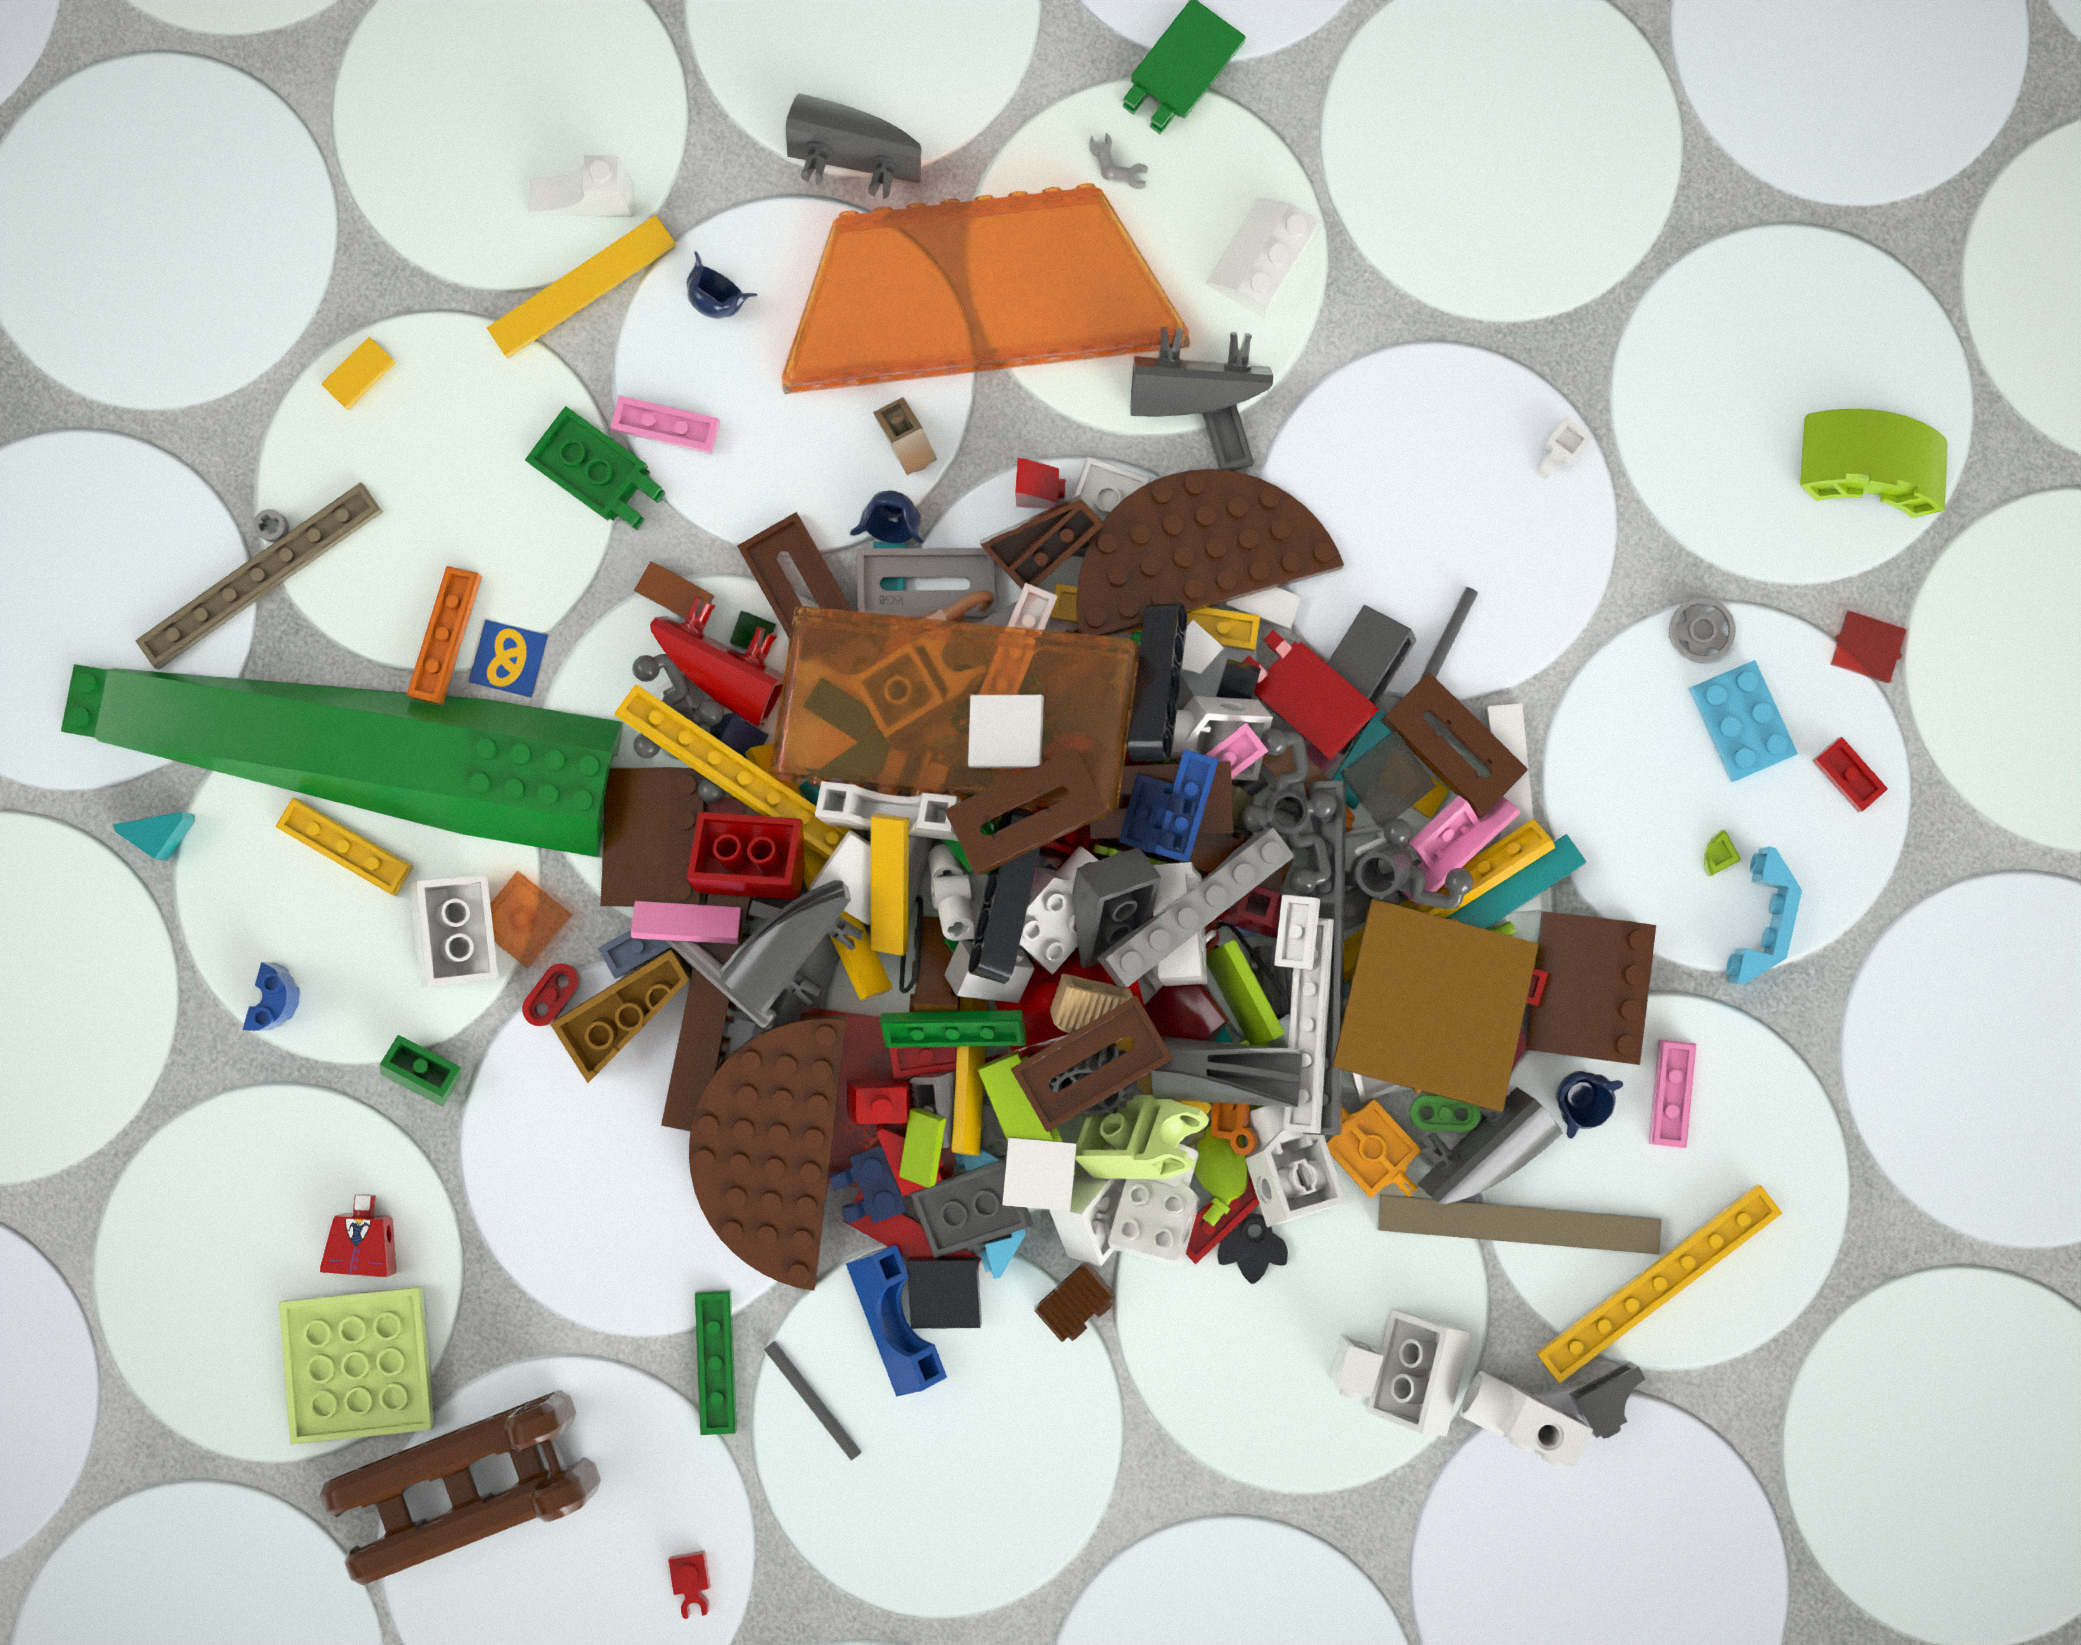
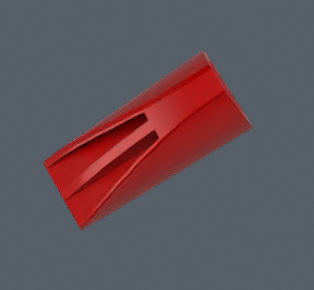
[650,596,789,727]

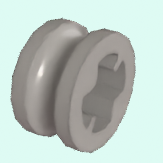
[253,509,289,543]

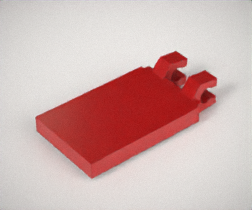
[1242,629,1378,761]

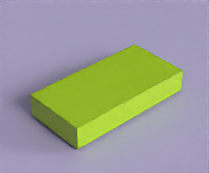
[899,1107,946,1188]

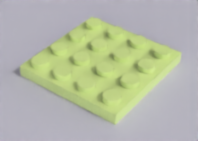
[279,1286,435,1445]

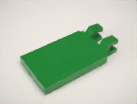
[1123,0,1246,135]
[525,406,666,530]

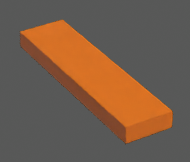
[406,566,482,706]

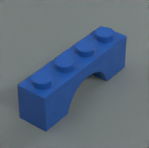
[846,1244,947,1397]

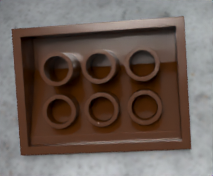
[600,767,710,907]
[1525,911,1656,1065]

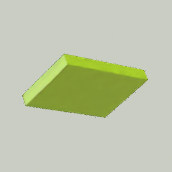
[1206,940,1284,1045]

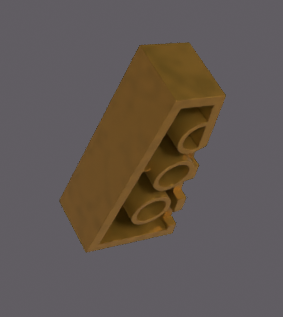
[550,948,692,1084]

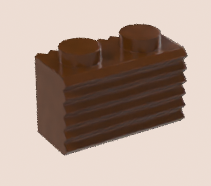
[1034,1262,1115,1342]

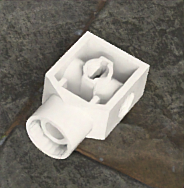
[1170,696,1273,781]
[1019,846,1099,975]
[1245,1106,1346,1227]
[1108,1144,1200,1268]
[1460,1371,1593,1469]

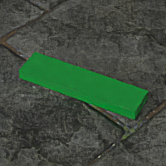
[880,1010,1027,1048]
[695,1290,737,1435]

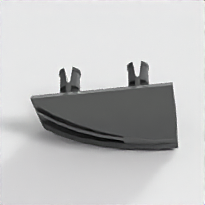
[785,93,922,199]
[1130,327,1273,417]
[720,880,864,1013]
[727,927,840,1039]
[1151,1036,1302,1107]
[1417,1087,1563,1204]

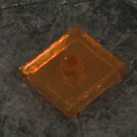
[490,871,573,968]

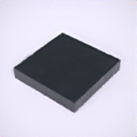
[907,1256,982,1329]

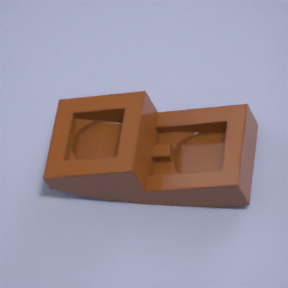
[634,561,715,619]

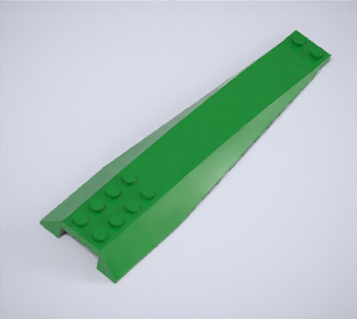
[61,664,623,858]

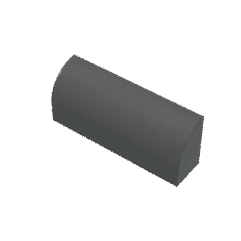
[1327,604,1416,755]

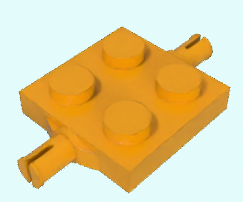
[1326,1098,1422,1198]

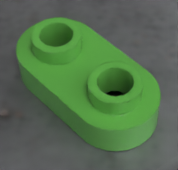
[1409,1095,1481,1132]

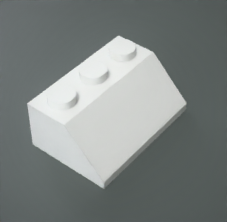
[1205,197,1320,319]
[410,875,498,988]
[1366,1309,1472,1436]

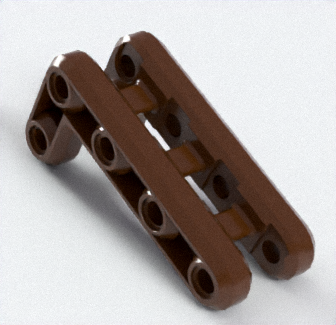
[320,1390,601,1585]

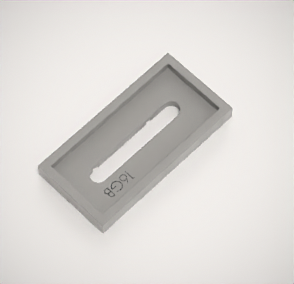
[856,548,996,619]

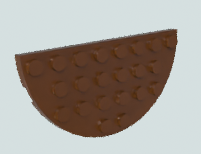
[1076,469,1344,643]
[689,1015,847,1291]

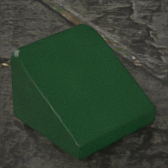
[730,610,776,651]

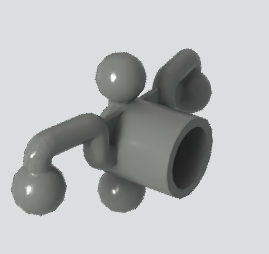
[632,654,725,803]
[1240,728,1337,894]
[1345,818,1473,909]

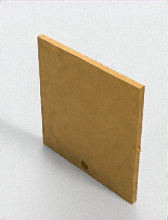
[1332,898,1539,1113]

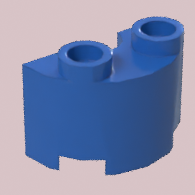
[243,962,300,1031]

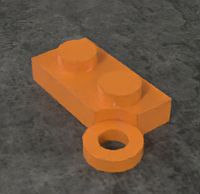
[1211,1103,1258,1155]

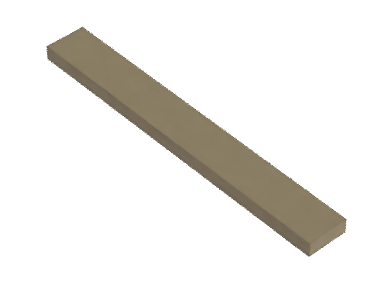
[135,482,383,670]
[1377,1194,1662,1254]

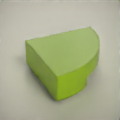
[1704,829,1742,877]

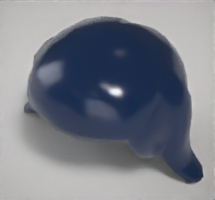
[686,251,758,319]
[850,490,923,544]
[1556,1071,1623,1139]

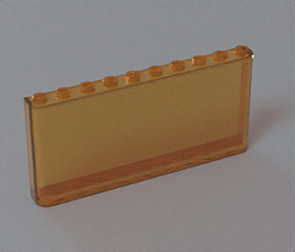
[769,606,1140,820]

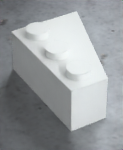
[1153,862,1207,986]

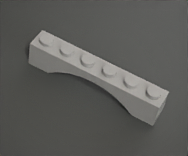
[1097,827,1294,988]

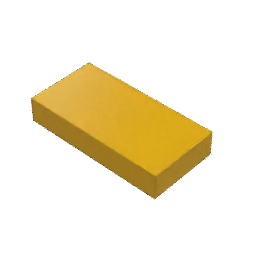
[321,336,396,410]

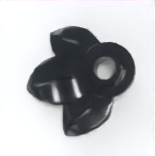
[1217,1213,1288,1284]

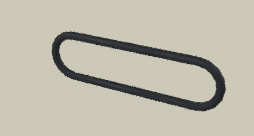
[899,896,923,994]
[1211,921,1290,1020]

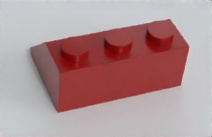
[686,812,805,900]

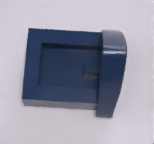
[710,713,769,759]

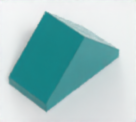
[113,812,195,861]

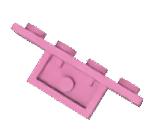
[1401,796,1520,906]

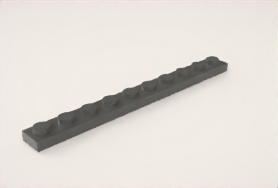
[1303,781,1346,1136]

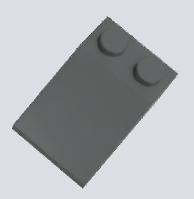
[1072,847,1161,969]

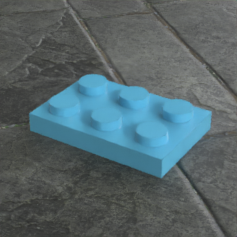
[1689,660,1798,783]

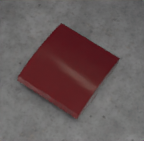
[1145,984,1229,1041]

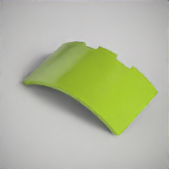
[1800,409,1948,518]

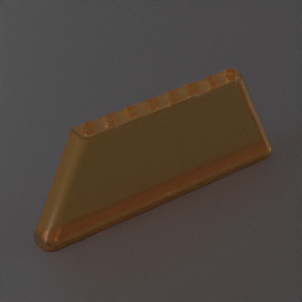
[781,183,1190,394]

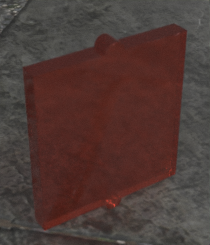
[1830,611,1906,684]

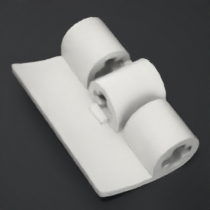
[928,844,988,941]

